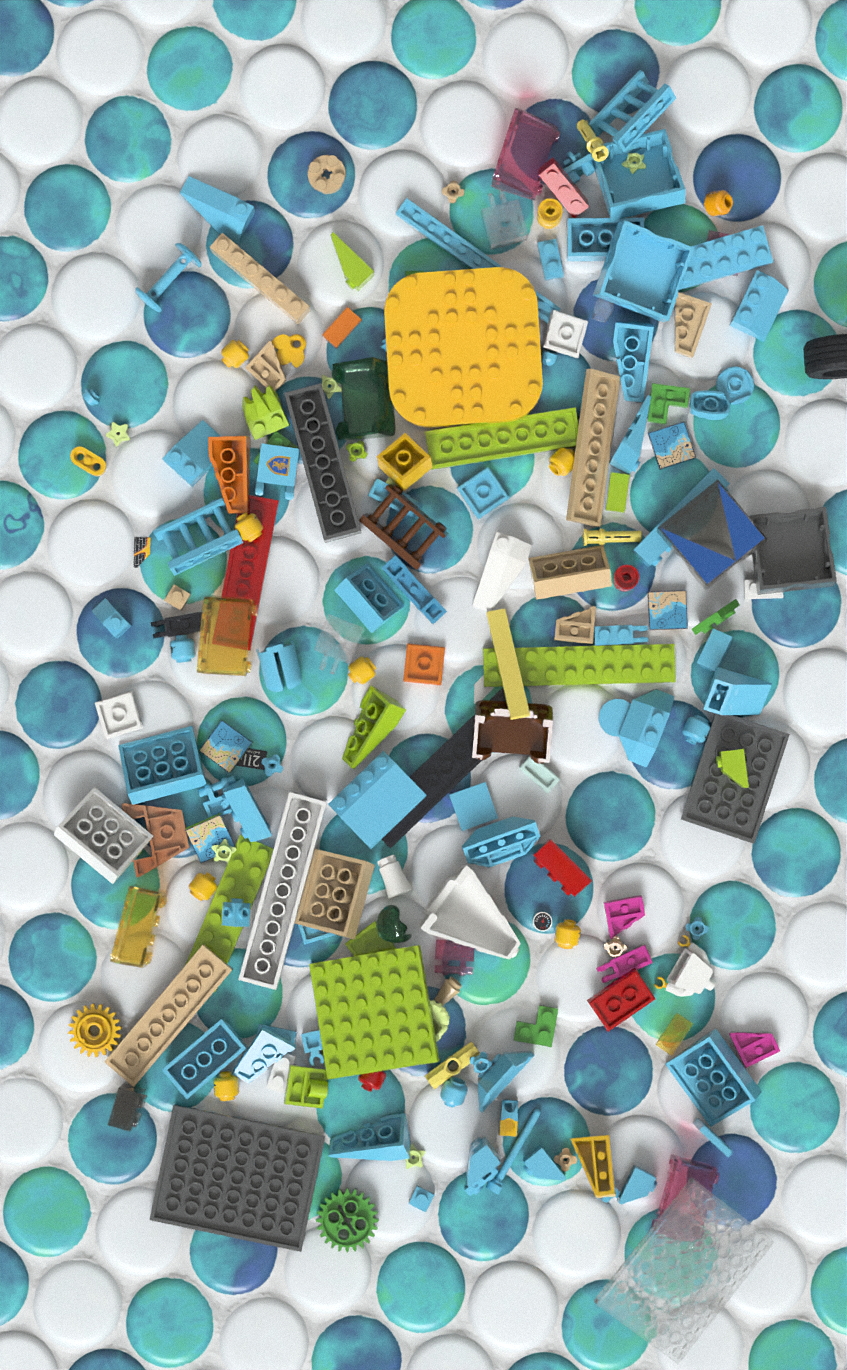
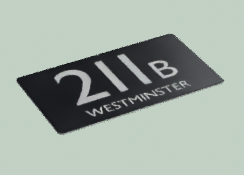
[236,748,267,770]

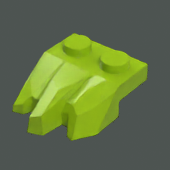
[242,385,290,440]

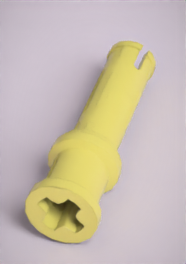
[577,119,609,162]
[583,528,641,546]

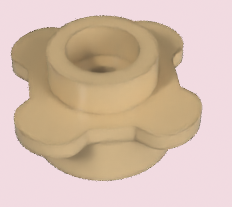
[442,181,464,203]
[604,936,627,958]
[554,1148,577,1171]

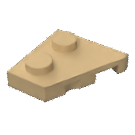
[554,606,596,644]

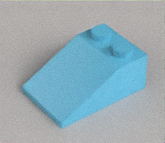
[162,420,221,488]

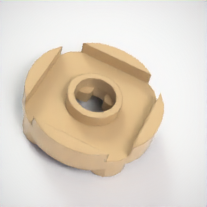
[308,155,346,194]

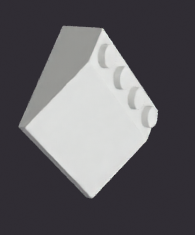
[54,787,153,884]

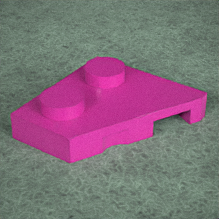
[603,895,645,939]

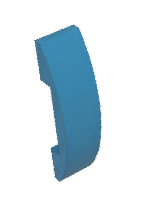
[382,555,447,624]

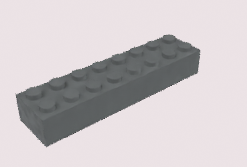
[284,383,362,543]

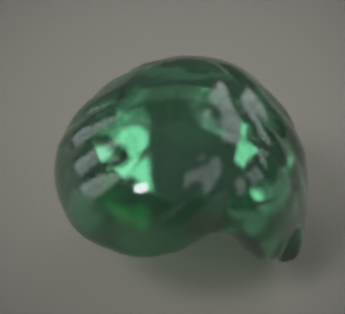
[376,905,412,943]

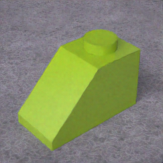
[716,749,749,788]

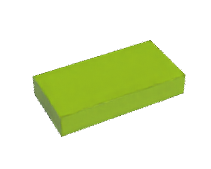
[605,472,630,513]

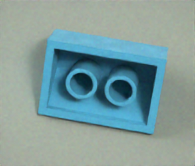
[730,270,789,342]
[335,563,404,633]
[222,778,272,842]
[466,1137,501,1188]

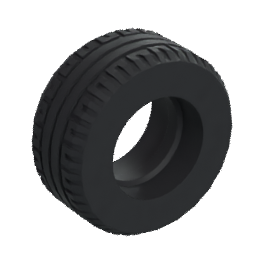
[803,334,847,379]

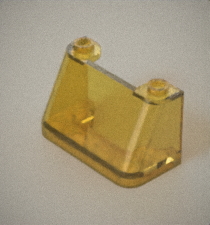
[197,595,257,676]

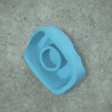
[689,390,731,420]

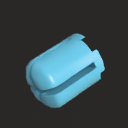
[256,640,302,692]

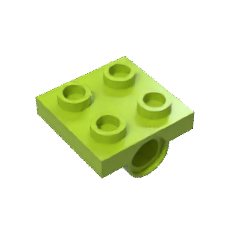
[284,1065,328,1109]

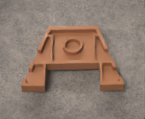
[122,803,190,877]

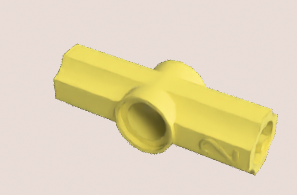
[424,1041,480,1089]

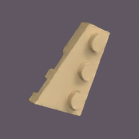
[675,292,712,358]

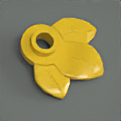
[271,334,306,368]

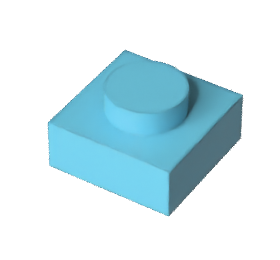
[409,1185,434,1212]

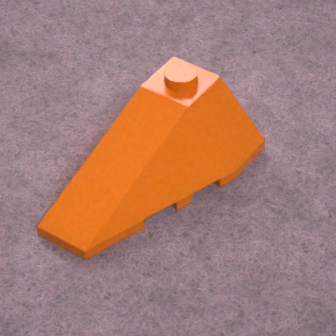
[208,436,251,514]

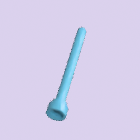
[486,1109,541,1195]

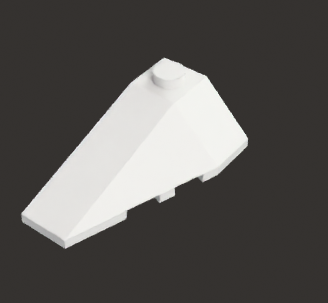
[472,532,532,611]

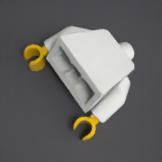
[654,935,716,997]

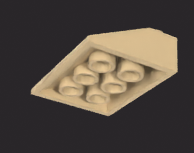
[295,849,375,940]

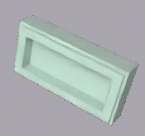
[519,756,560,794]

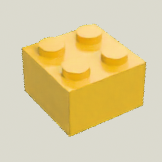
[376,433,433,491]

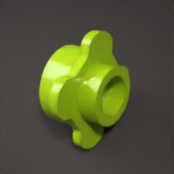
[346,441,367,462]

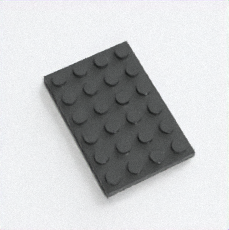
[680,713,790,844]

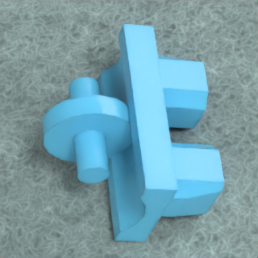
[563,151,595,184]

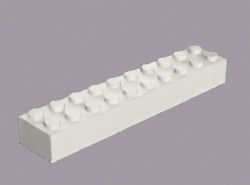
[238,792,327,990]

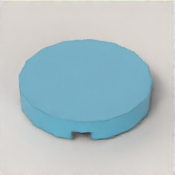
[716,366,754,405]
[598,699,631,737]

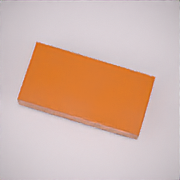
[322,307,362,349]

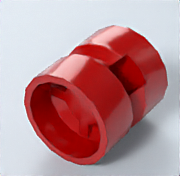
[612,565,639,592]

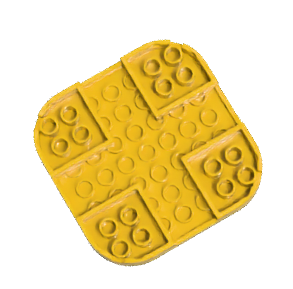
[384,267,543,427]

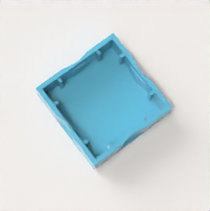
[592,129,685,221]
[593,221,694,322]

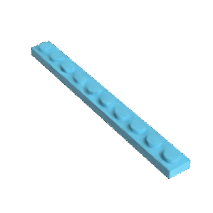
[395,198,561,324]

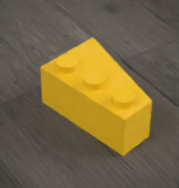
[571,1135,616,1198]

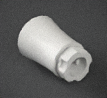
[377,855,413,899]

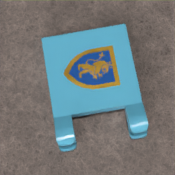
[254,443,299,500]

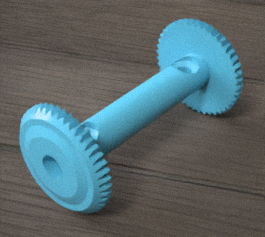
[135,243,202,312]

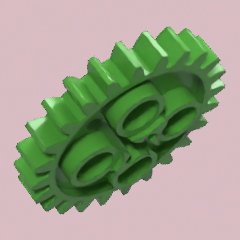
[316,1187,379,1252]

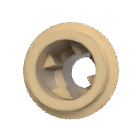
[435,977,462,1006]

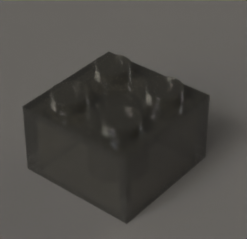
[108,1083,147,1132]

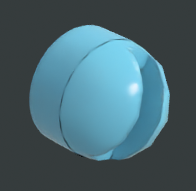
[541,351,558,366]

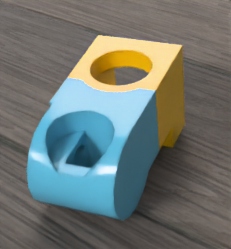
[499,1099,518,1137]

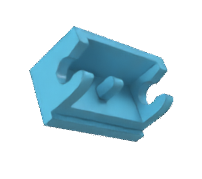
[697,628,733,672]

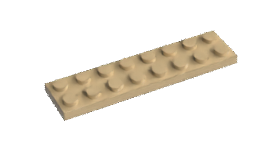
[566,369,620,527]
[105,944,233,1087]

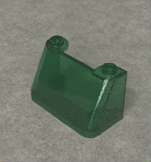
[332,357,396,441]

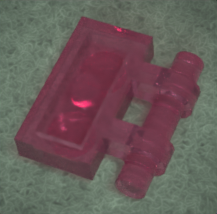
[434,940,474,976]

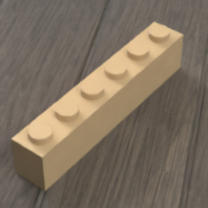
[210,233,310,325]

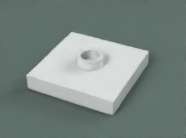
[542,310,588,358]
[95,691,143,740]

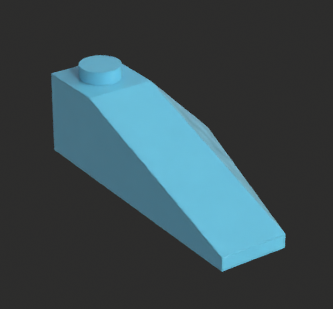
[180,176,255,245]
[613,321,654,403]
[609,395,651,474]
[329,1113,411,1161]

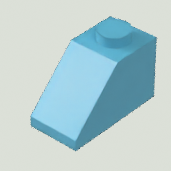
[92,598,132,639]
[523,1145,566,1181]
[617,1165,657,1204]

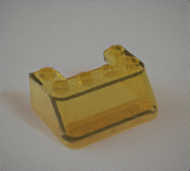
[110,884,167,968]

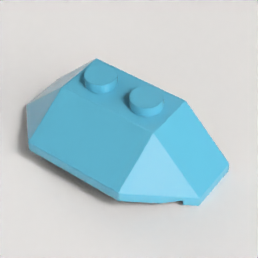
[618,689,674,767]
[462,816,540,868]
[478,1051,535,1113]

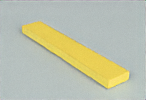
[486,608,530,720]

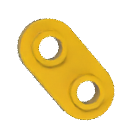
[70,447,107,476]

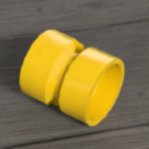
[537,198,563,229]

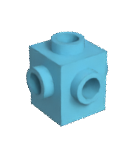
[222,898,251,927]

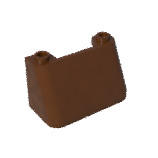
[472,700,553,764]

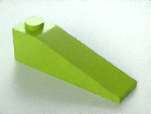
[342,685,406,769]

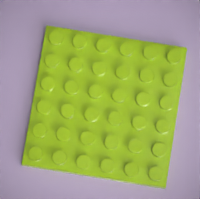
[309,945,439,1079]

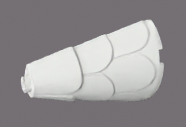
[419,865,521,960]

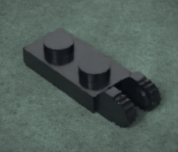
[151,612,206,639]

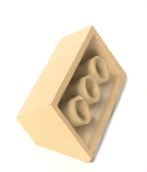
[528,545,612,600]

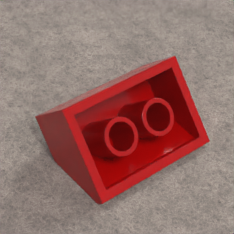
[533,839,592,897]

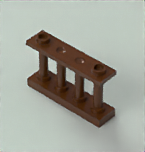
[359,484,449,570]

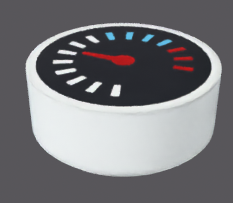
[532,912,552,931]

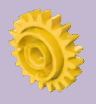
[68,1003,122,1057]

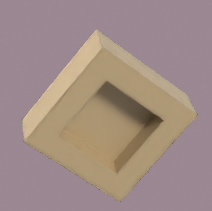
[164,584,191,611]

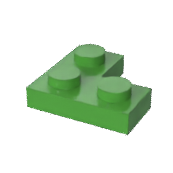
[647,383,690,424]
[692,599,740,635]
[513,1005,558,1047]

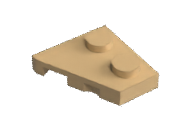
[245,341,286,392]

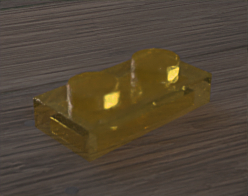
[655,1012,693,1056]

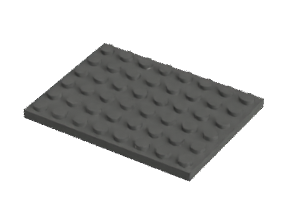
[149,1104,325,1252]

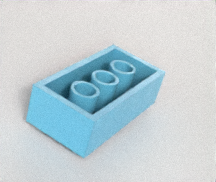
[566,218,644,261]
[162,1017,248,1099]

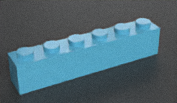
[632,468,730,568]

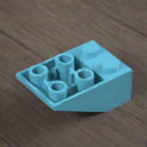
[703,667,772,715]

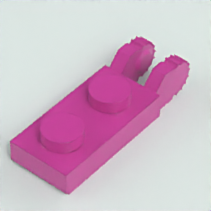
[596,944,653,983]

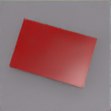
[587,968,655,1032]

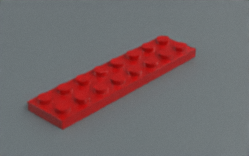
[212,495,279,651]

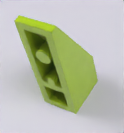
[330,232,374,292]

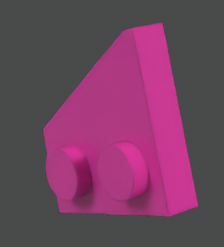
[729,1032,780,1068]

